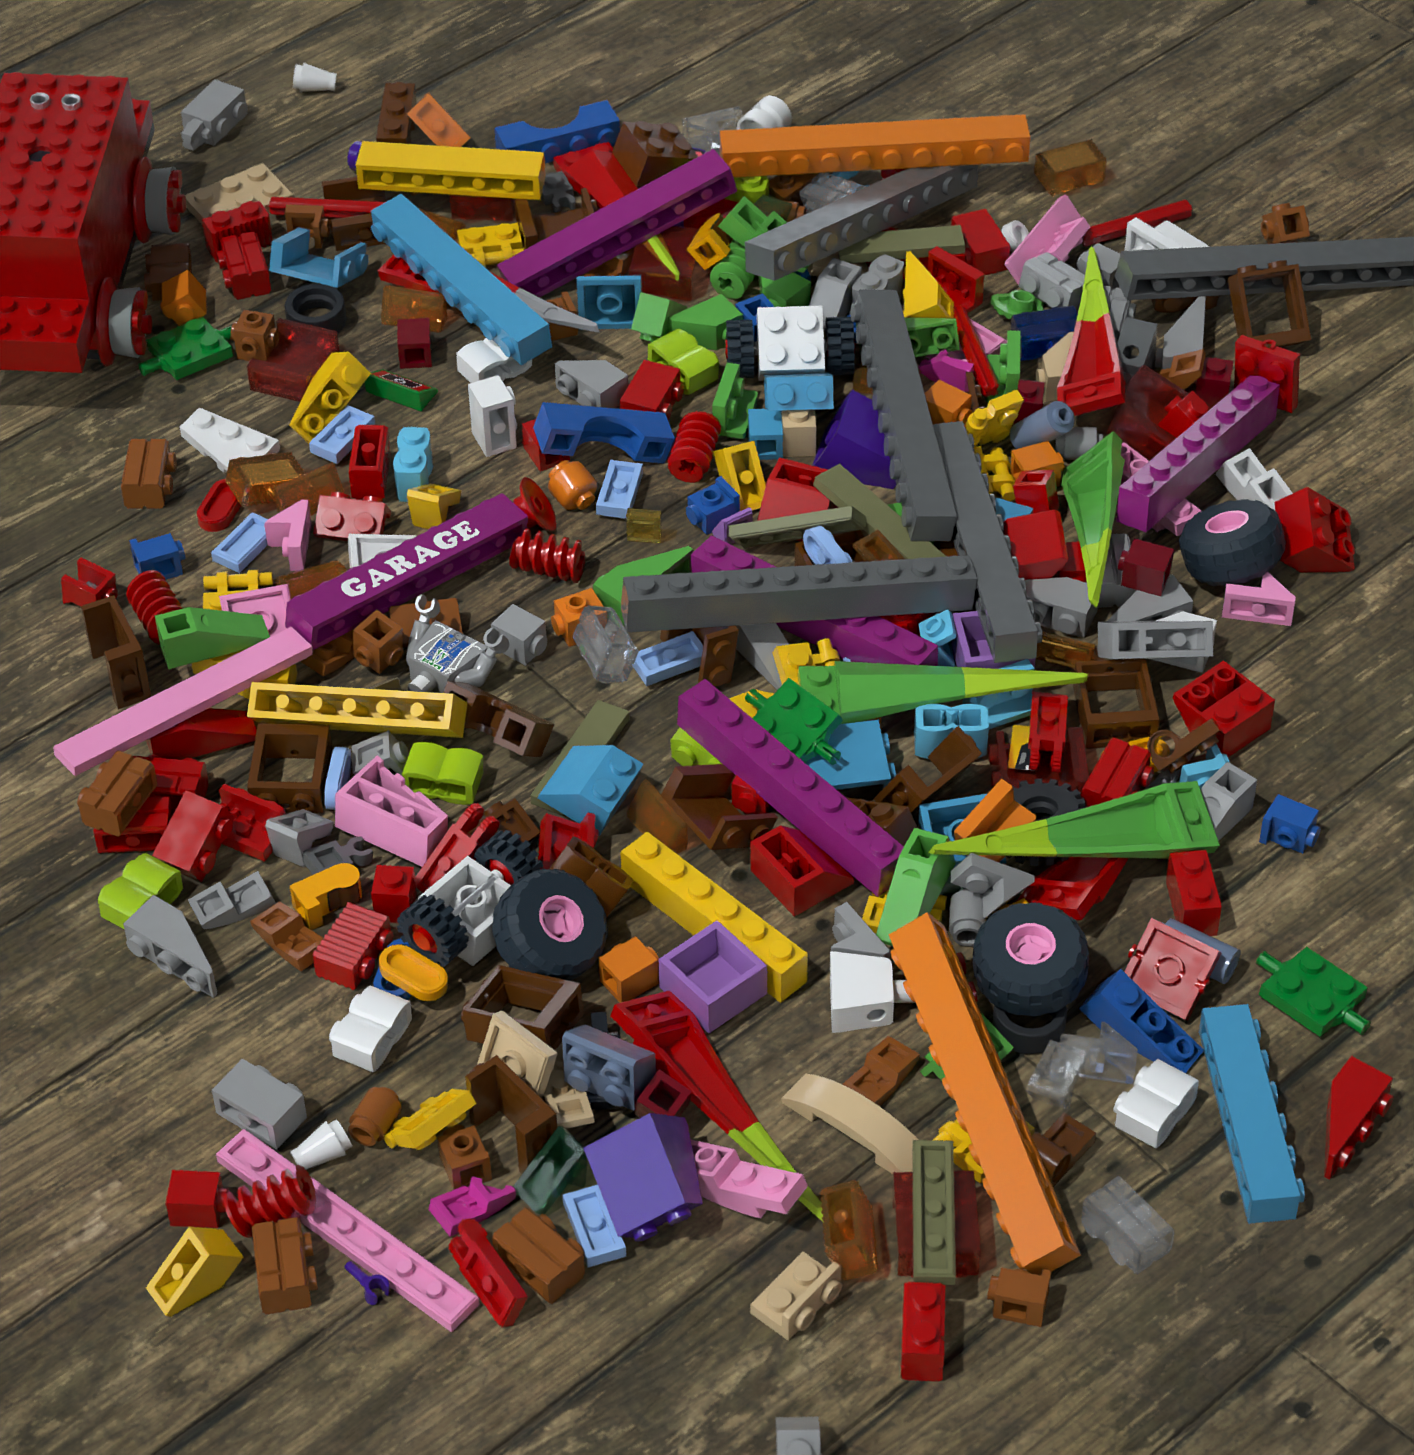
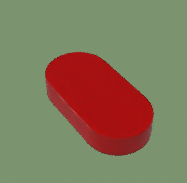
[197,478,245,532]

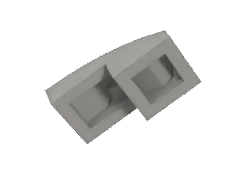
[188,871,276,929]

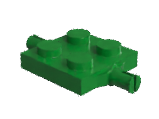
[138,317,233,380]
[745,678,843,765]
[1256,946,1371,1037]

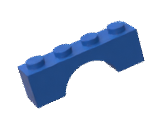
[494,100,620,163]
[533,402,675,464]

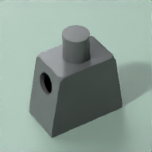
[1117,317,1158,400]

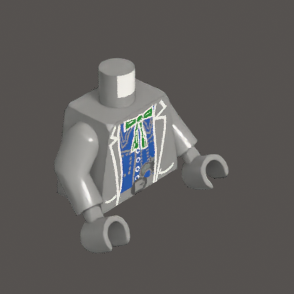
[406,594,510,693]

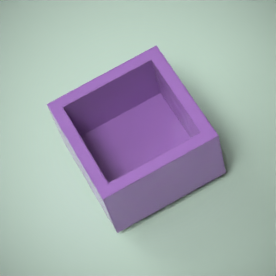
[951,611,1035,669]
[659,921,767,1033]

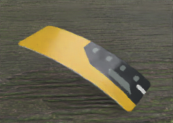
[1008,725,1035,771]

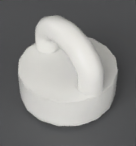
[1001,220,1029,252]

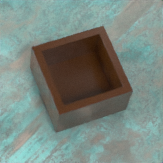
[612,121,698,187]

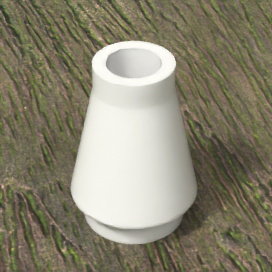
[293,63,337,92]
[290,1119,352,1170]

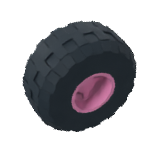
[1179,499,1286,586]
[492,869,608,981]
[972,902,1089,1016]

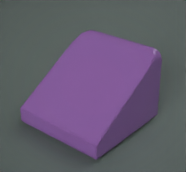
[712,507,752,544]

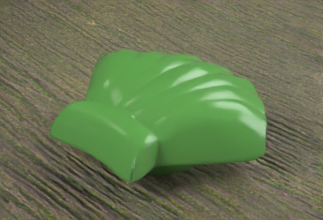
[991,290,1046,324]

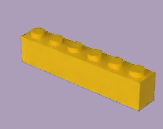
[356,141,546,200]
[247,682,467,738]
[620,832,808,1003]

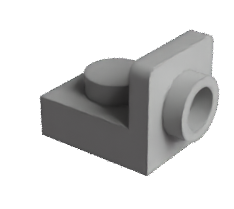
[352,730,409,776]

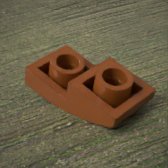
[300,629,355,676]

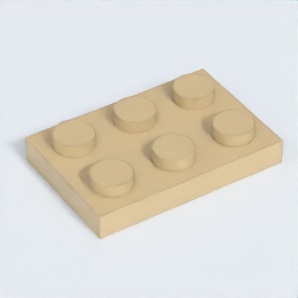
[185,163,293,224]

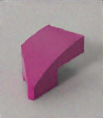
[918,349,974,392]
[429,1176,516,1237]

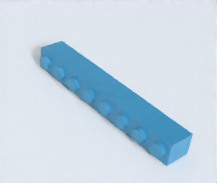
[371,194,552,365]

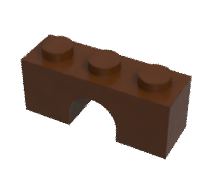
[376,82,417,144]
[443,681,554,757]

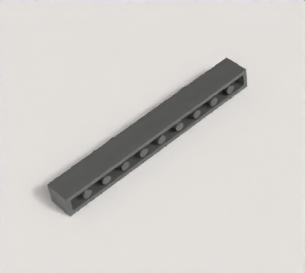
[745,164,978,281]
[1115,237,1414,300]
[850,289,957,541]
[933,421,1043,663]
[621,555,977,633]

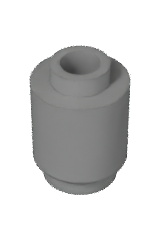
[1055,427,1103,460]
[949,889,987,946]

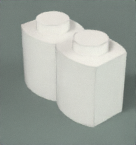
[457,338,532,383]
[329,985,412,1072]
[1113,1059,1199,1148]

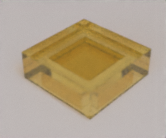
[626,508,662,543]

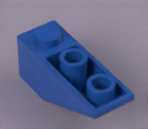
[1079,969,1204,1073]

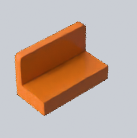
[407,92,470,147]
[954,778,1036,863]

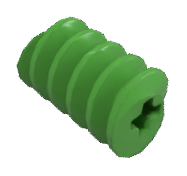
[710,239,755,300]

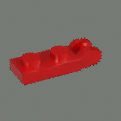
[1028,692,1068,773]
[415,803,500,893]
[448,1218,528,1328]

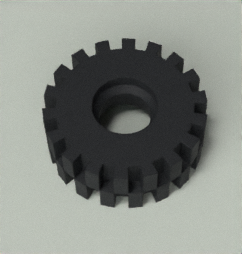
[1006,778,1086,866]

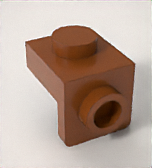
[285,205,330,248]

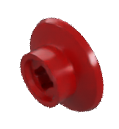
[513,477,557,531]

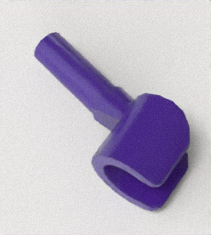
[344,1261,389,1305]

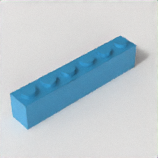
[1199,1004,1305,1224]

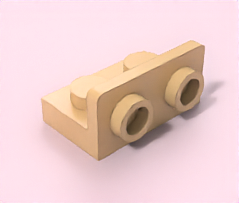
[750,1252,842,1341]

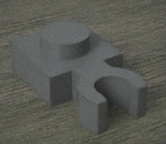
[541,171,576,212]
[303,837,373,875]

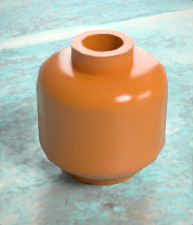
[548,460,597,510]

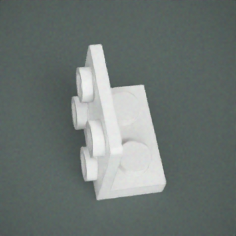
[1125,218,1210,251]

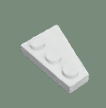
[180,408,280,487]

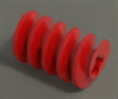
[668,411,721,483]
[509,528,585,583]
[126,570,183,645]
[223,1164,316,1238]

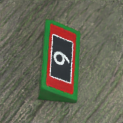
[365,369,438,411]

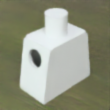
[830,952,916,1033]

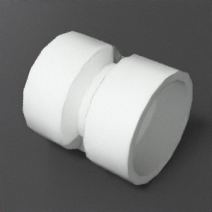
[737,95,792,130]

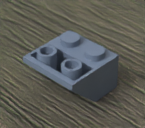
[562,1025,656,1111]

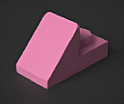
[264,500,312,571]
[1222,572,1296,626]

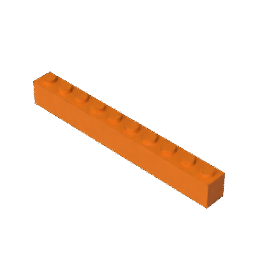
[720,114,1030,178]
[889,912,1081,1276]

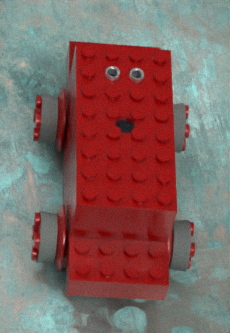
[0,72,186,373]

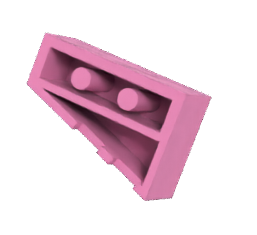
[335,755,448,867]

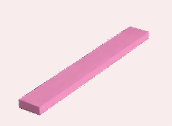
[54,627,312,776]
[216,1129,479,1332]

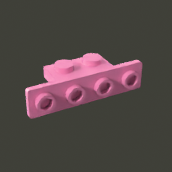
[1005,194,1090,285]

